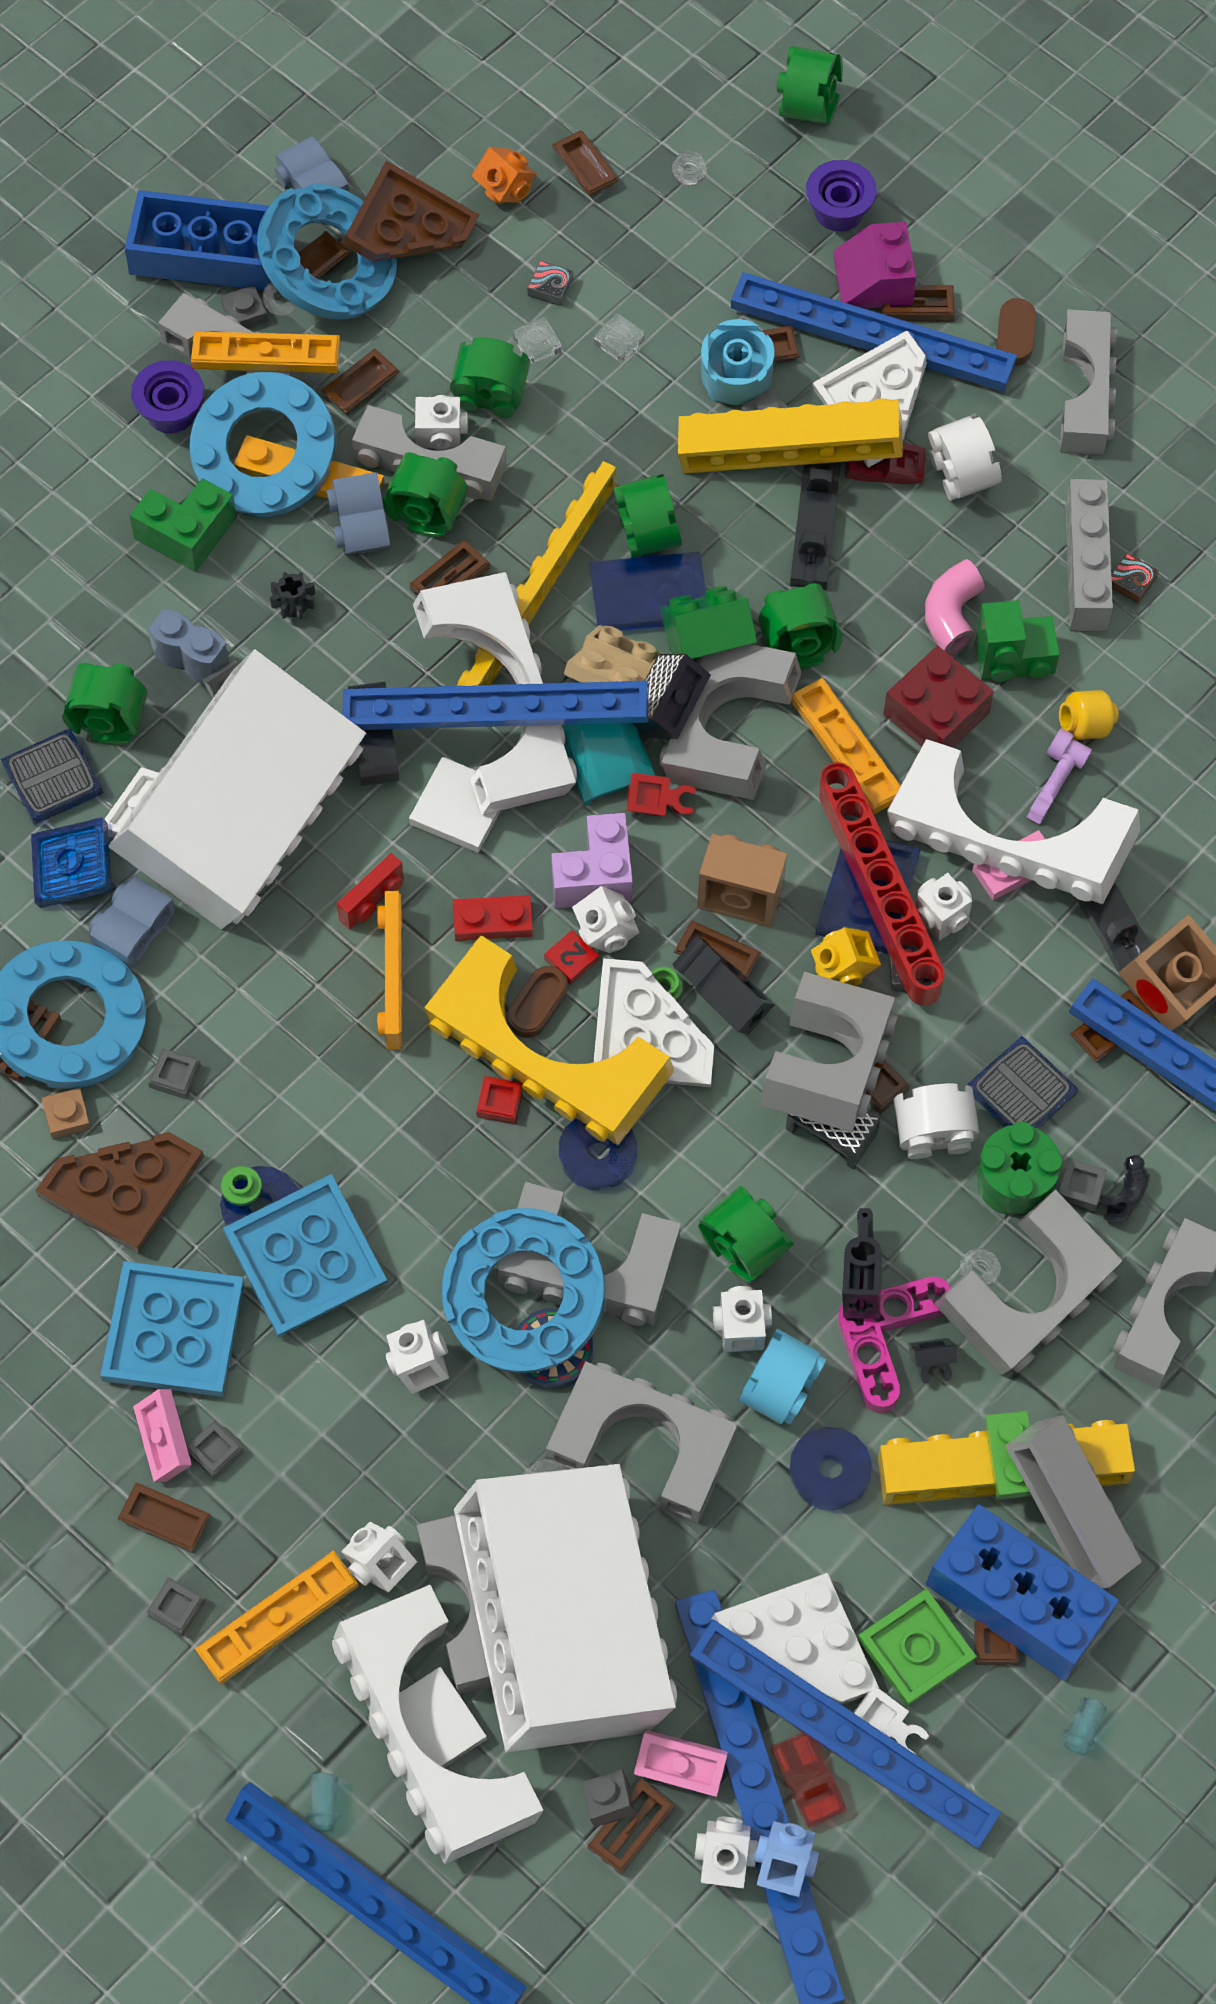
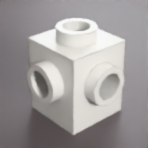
[415,395,468,451]
[915,873,973,942]
[572,886,640,953]
[713,1286,772,1352]
[386,1319,449,1394]
[341,1522,417,1592]
[695,1817,758,1888]

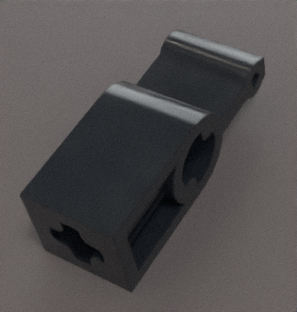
[672,936,775,1034]
[842,1208,882,1319]

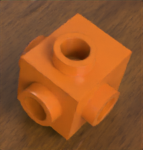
[472,147,537,204]

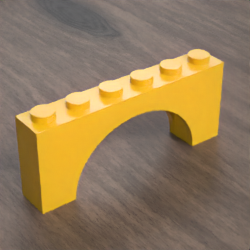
[424,936,674,1145]

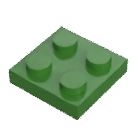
[858,1588,977,1708]

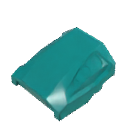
[562,723,655,806]

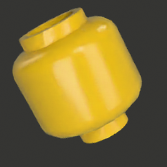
[1059,690,1119,740]

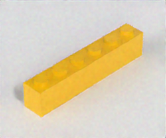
[678,398,903,474]
[878,1420,1135,1505]

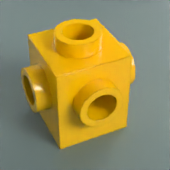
[811,927,881,986]

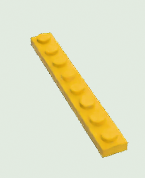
[457,461,616,686]

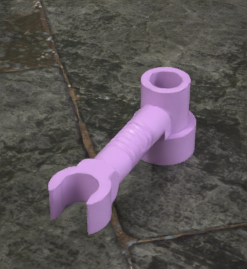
[1027,728,1092,825]

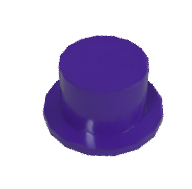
[806,160,877,231]
[131,360,204,433]

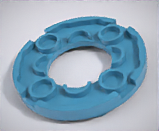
[257,183,397,319]
[190,372,337,518]
[0,941,146,1089]
[442,1208,606,1373]

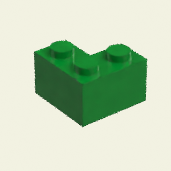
[130,478,237,572]
[974,600,1060,682]

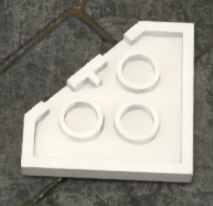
[813,331,927,468]
[594,959,714,1087]
[711,1573,879,1705]

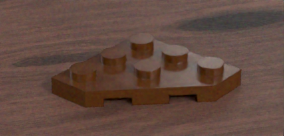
[341,160,479,262]
[36,1132,204,1253]

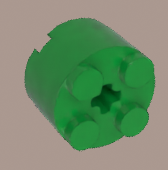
[777,46,843,124]
[450,337,531,418]
[382,452,468,537]
[613,474,682,558]
[758,583,843,670]
[62,663,148,745]
[977,1122,1062,1216]
[698,1186,794,1283]

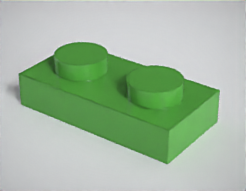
[985,1411,1032,1500]

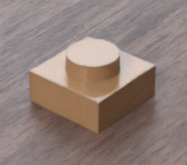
[42,1088,91,1139]

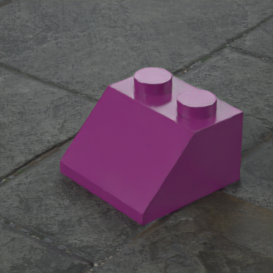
[833,222,916,309]

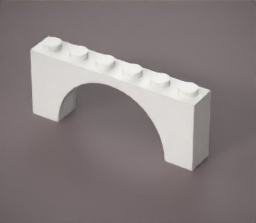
[413,572,577,815]
[887,739,1140,904]
[332,1585,543,1864]

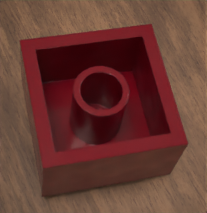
[883,645,994,748]

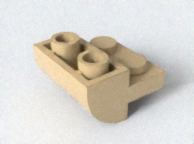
[564,625,663,682]

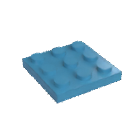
[223,1174,387,1338]
[100,1261,245,1397]

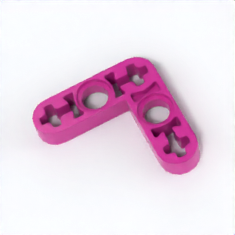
[837,1276,951,1413]

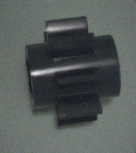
[270,572,316,619]

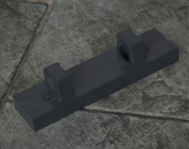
[790,462,841,590]
[1075,882,1151,978]

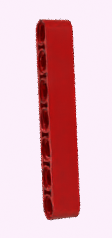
[819,762,945,1006]

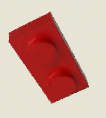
[336,853,404,930]
[453,895,533,941]

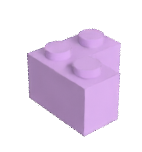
[551,813,632,909]

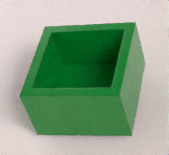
[660,586,757,659]

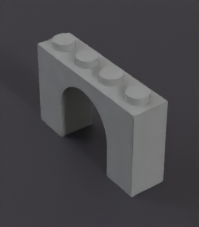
[660,644,802,800]
[760,972,898,1132]
[498,1182,681,1326]
[934,1190,1122,1375]
[546,1362,738,1524]

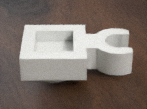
[854,1685,929,1754]

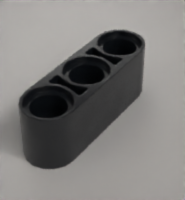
[348,681,399,786]

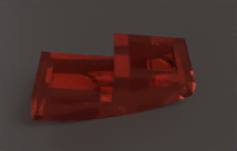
[770,1732,847,1828]

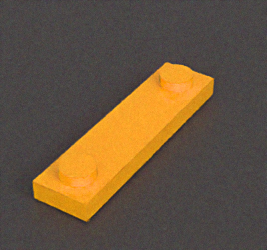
[191,331,341,373]
[233,435,385,499]
[791,677,901,815]
[377,891,402,1050]
[195,1550,359,1686]

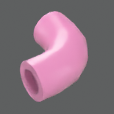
[925,559,985,656]

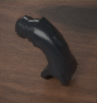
[1100,1155,1150,1222]

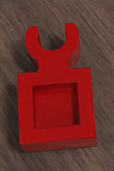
[626,773,696,817]

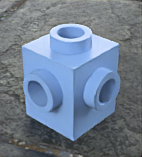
[754,1821,820,1897]

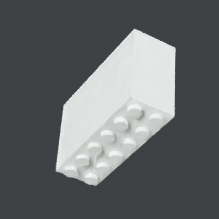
[108,649,366,929]
[454,1464,677,1753]

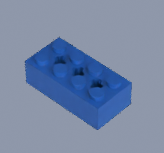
[125,190,272,291]
[925,1504,1119,1682]

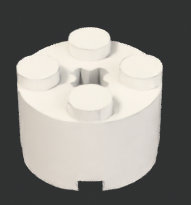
[928,414,1002,501]
[894,1083,980,1159]

